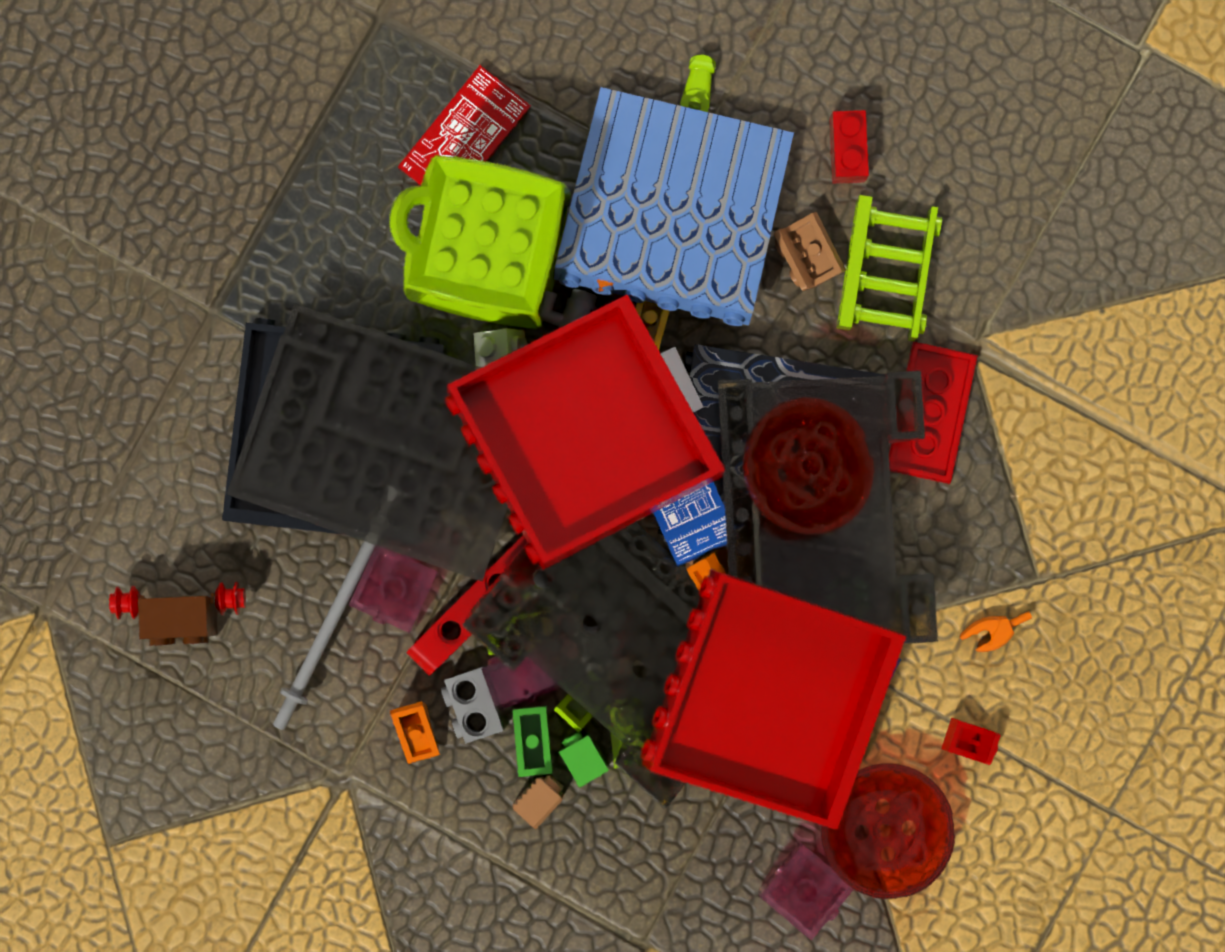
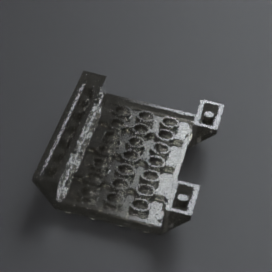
[718,371,938,645]

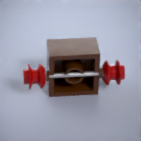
[109,581,246,646]

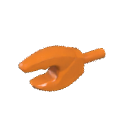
[959,611,1032,652]

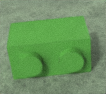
[513,705,553,777]
[559,731,609,788]

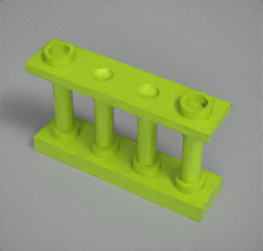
[836,195,942,341]

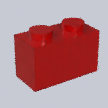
[829,110,869,184]

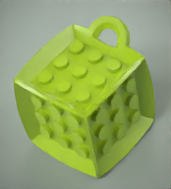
[390,155,571,329]

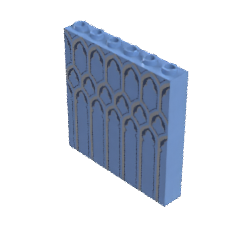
[554,87,794,326]

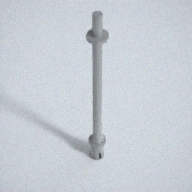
[273,484,406,730]

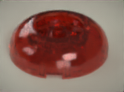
[743,397,874,535]
[820,763,955,899]

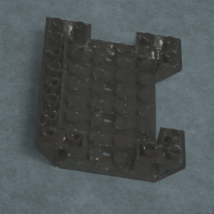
[462,522,701,809]

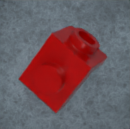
[941,718,1001,765]

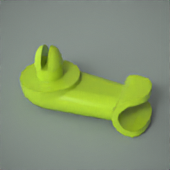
[681,55,716,112]

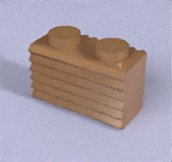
[513,774,564,830]

